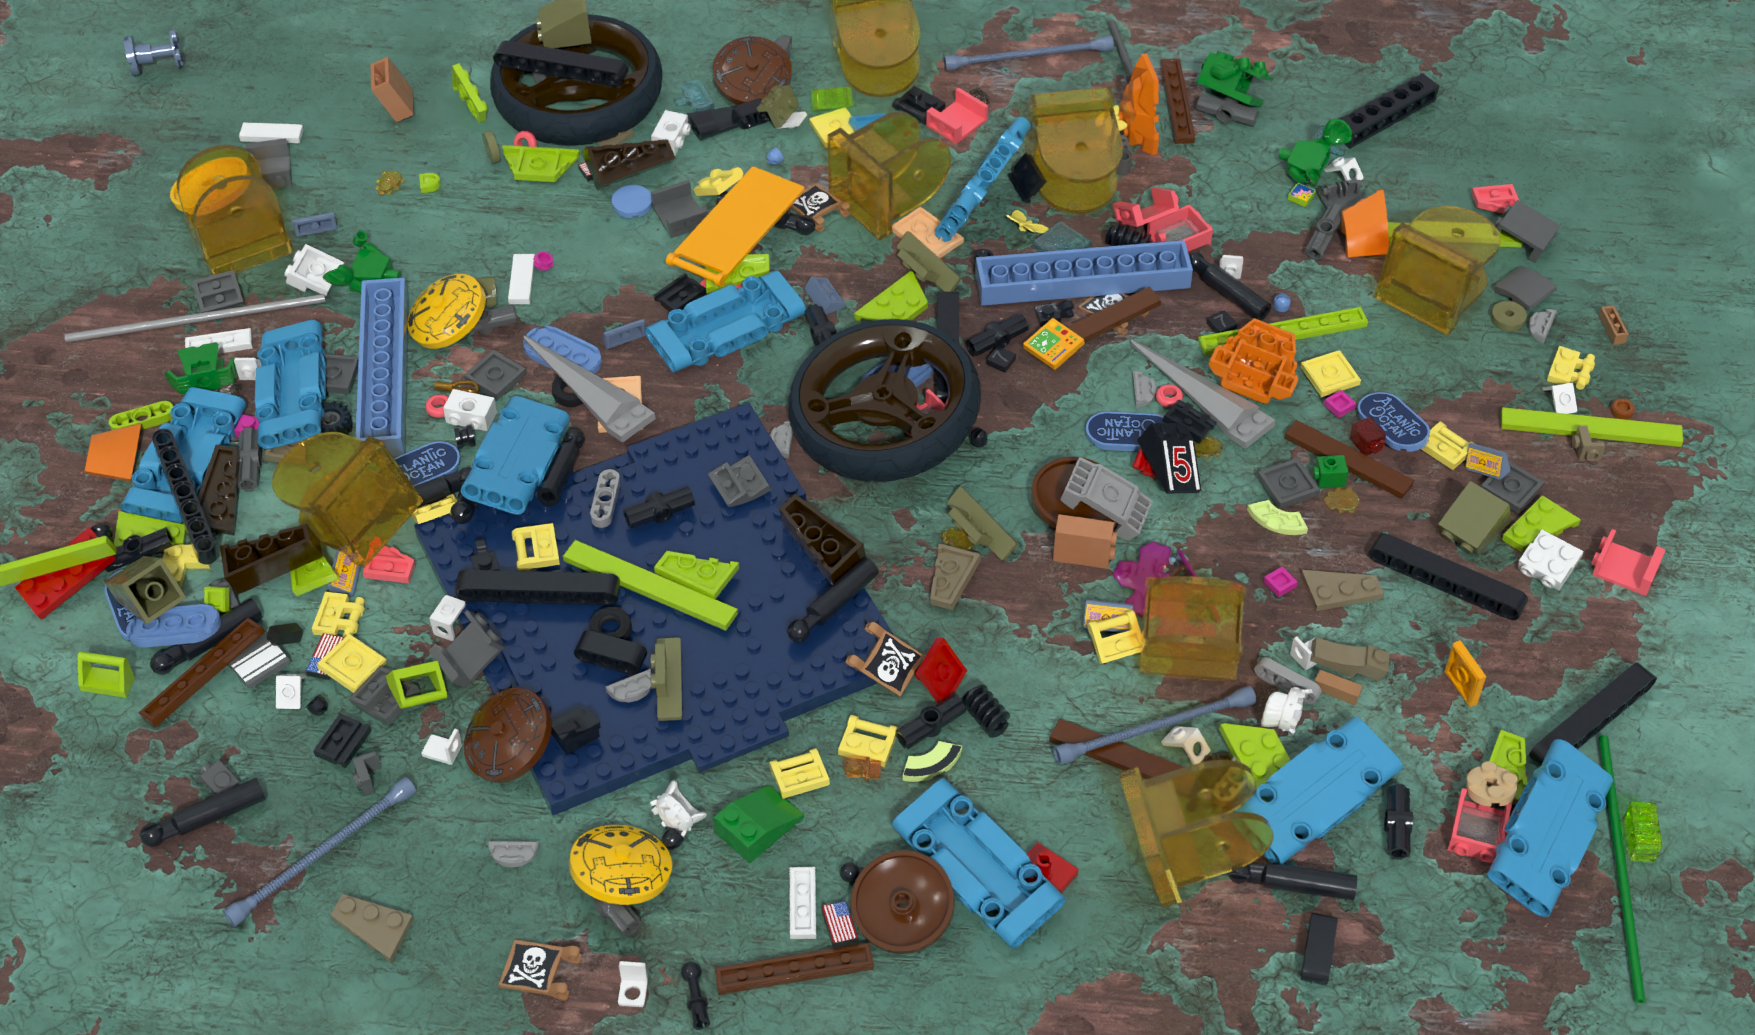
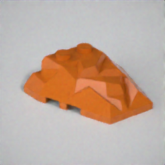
[1118,53,1159,155]
[1208,318,1298,404]

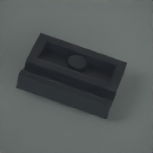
[1008,153,1047,203]
[654,273,706,312]
[313,714,371,768]

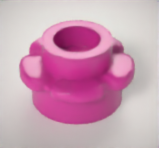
[533,251,554,271]

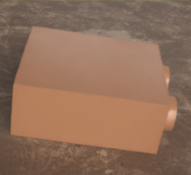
[370,57,414,122]
[1053,514,1118,569]

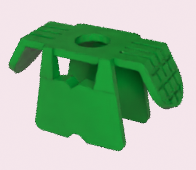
[165,342,238,395]

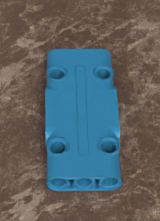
[935,117,1031,242]
[645,270,806,373]
[255,320,326,449]
[120,387,247,524]
[461,396,570,515]
[1230,716,1403,864]
[1487,739,1613,917]
[892,778,1066,949]

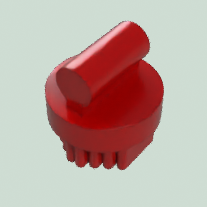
[1132,449,1157,479]

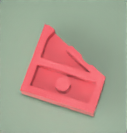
[1471,184,1519,214]
[363,538,415,583]

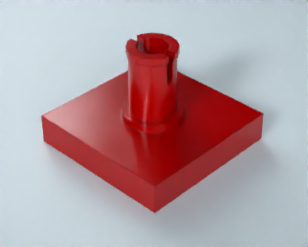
[915,637,967,703]
[1025,842,1079,894]

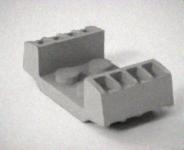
[1060,457,1153,541]

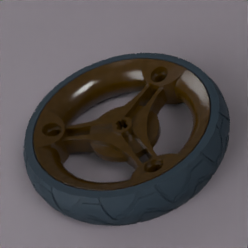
[490,14,663,145]
[788,319,981,482]

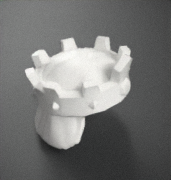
[1261,687,1312,735]
[650,780,707,837]

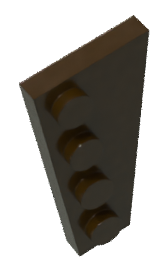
[192,445,240,535]

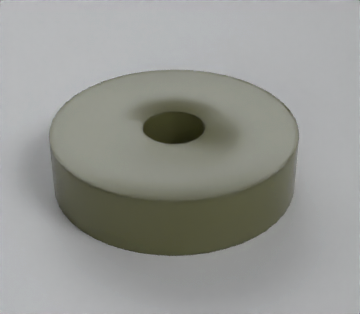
[482,130,501,164]
[1491,301,1527,332]

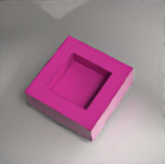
[1324,390,1356,418]
[234,414,259,437]
[1264,566,1298,598]

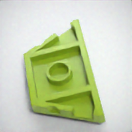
[502,145,580,182]
[854,271,928,321]
[1219,723,1291,802]

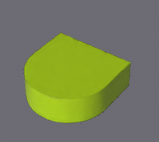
[419,173,441,193]

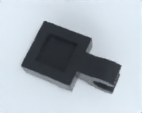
[1035,301,1074,327]
[471,537,499,571]

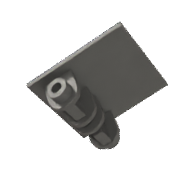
[1317,178,1365,209]

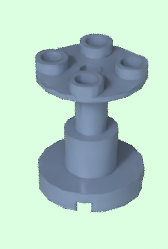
[124,29,184,76]

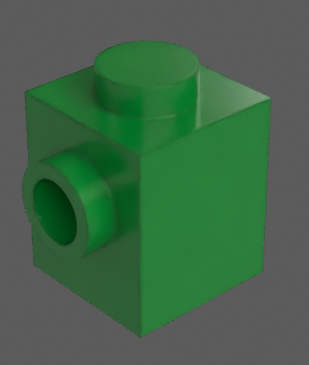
[1312,455,1348,489]

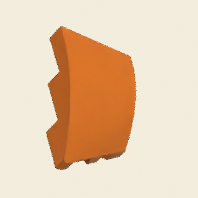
[1341,189,1389,257]
[84,424,141,482]

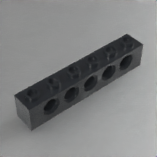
[1339,73,1439,149]

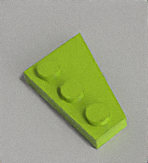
[452,63,488,123]
[706,254,769,294]
[1502,495,1581,552]
[114,511,187,548]
[654,551,739,599]
[290,555,339,596]
[1487,730,1527,805]

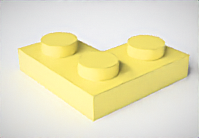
[162,545,211,587]

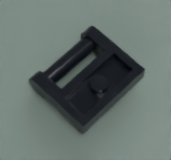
[892,86,945,125]

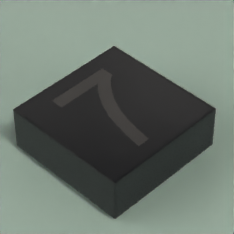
[1207,310,1237,333]
[986,346,1016,373]

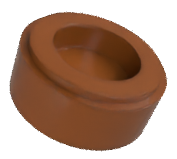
[1611,399,1635,420]

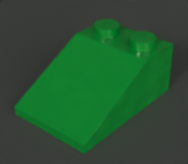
[714,785,804,864]

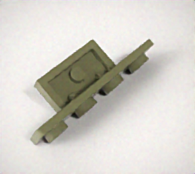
[897,231,961,292]
[947,487,1018,561]
[651,638,682,721]

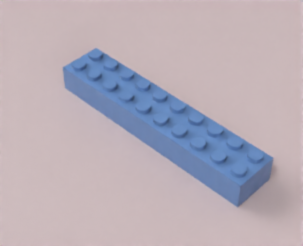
[975,240,1193,306]
[355,278,408,459]

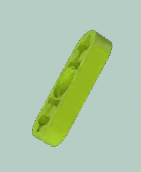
[109,401,173,430]

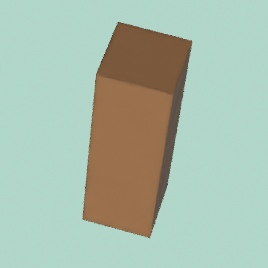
[1598,305,1629,345]
[1315,670,1363,706]

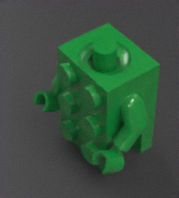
[1197,51,1274,107]

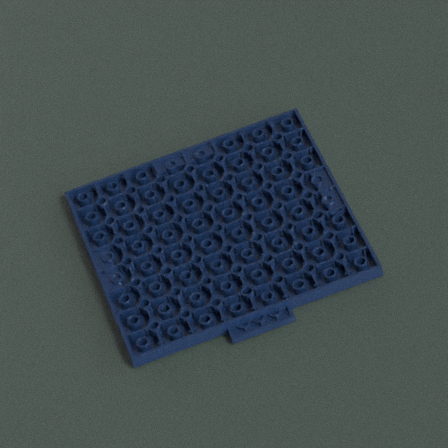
[414,402,894,816]

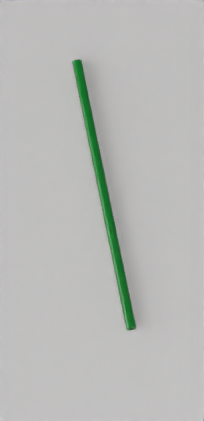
[1598,735,1646,1004]

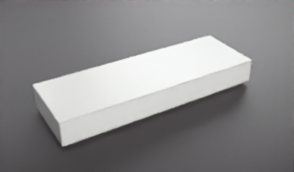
[239,123,304,143]
[508,254,535,304]
[185,328,253,354]
[790,867,816,939]

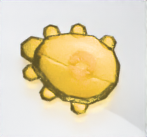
[375,170,404,195]
[1194,436,1223,459]
[1324,487,1360,513]
[941,527,975,550]

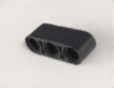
[573,630,648,675]
[1300,912,1338,986]

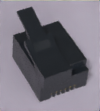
[551,707,601,755]

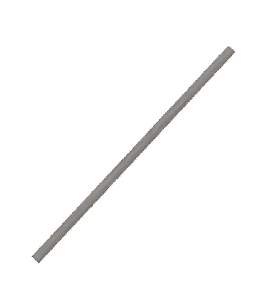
[64,294,326,343]

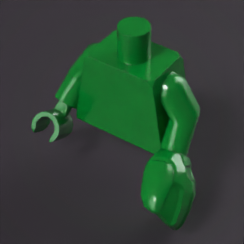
[1279,119,1352,187]
[322,230,401,294]

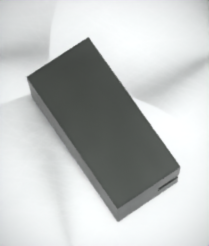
[266,623,303,646]

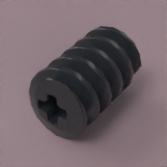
[1105,221,1152,246]
[961,684,1010,738]

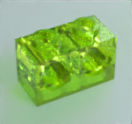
[810,86,853,110]
[1623,801,1663,862]

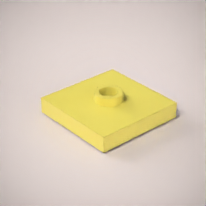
[809,107,862,148]
[1300,350,1361,397]
[317,634,387,693]

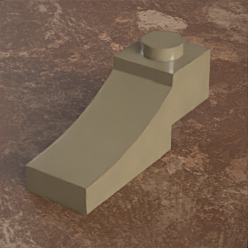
[1310,637,1390,681]

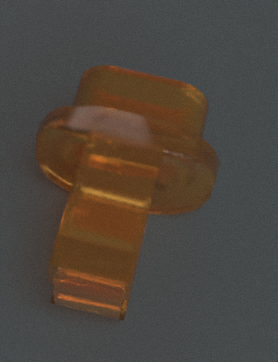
[843,756,881,782]

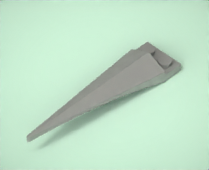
[524,335,656,443]
[1130,339,1275,449]

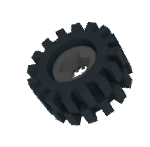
[315,402,353,443]

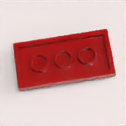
[15,527,116,620]

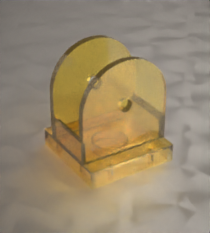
[829,0,920,97]
[1025,87,1123,214]
[827,111,951,241]
[177,145,294,276]
[1374,206,1501,335]
[272,432,423,568]
[1139,576,1247,682]
[1119,760,1274,908]

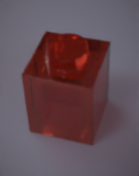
[1349,417,1386,456]

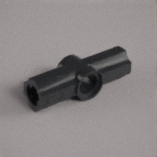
[805,304,836,345]
[966,314,1029,357]
[623,487,695,529]
[105,527,174,573]
[895,694,966,749]
[1384,784,1413,860]

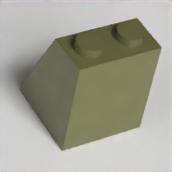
[536,0,591,48]
[1438,481,1512,556]
[104,556,187,624]

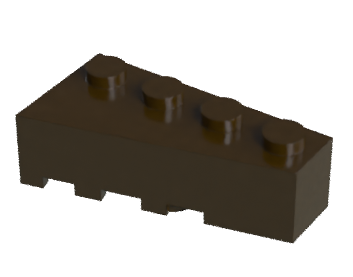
[581,139,675,190]
[779,494,866,585]
[220,524,323,595]

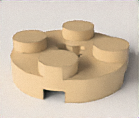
[1466,761,1518,807]

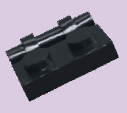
[1162,400,1217,444]

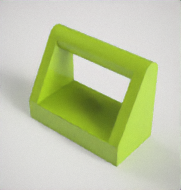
[77,651,135,698]
[386,661,447,709]

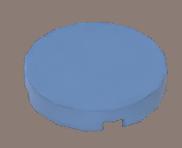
[612,185,652,218]

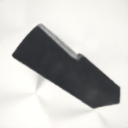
[686,98,771,141]

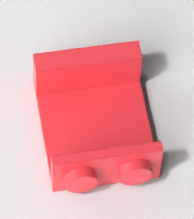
[926,88,988,144]
[1112,187,1179,227]
[1591,529,1666,596]

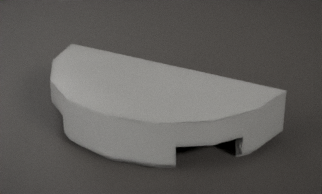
[1528,309,1557,344]
[1132,371,1156,408]
[770,421,794,459]
[606,669,652,702]
[489,841,540,868]

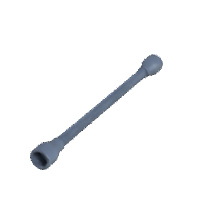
[943,35,1114,71]
[1053,686,1256,765]
[222,777,417,927]

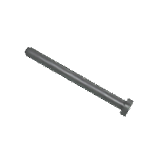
[1108,20,1134,83]

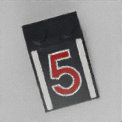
[1137,423,1201,494]

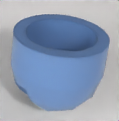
[767,147,784,165]
[1273,293,1291,312]

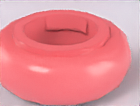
[514,131,537,147]
[1156,385,1183,408]
[425,395,449,418]

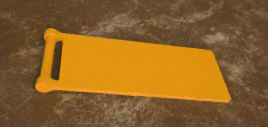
[665,166,805,287]

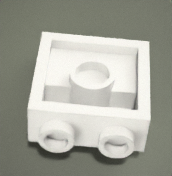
[284,244,345,296]
[1518,530,1584,591]

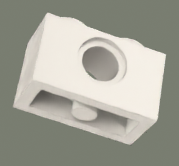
[651,110,691,156]
[443,389,497,431]

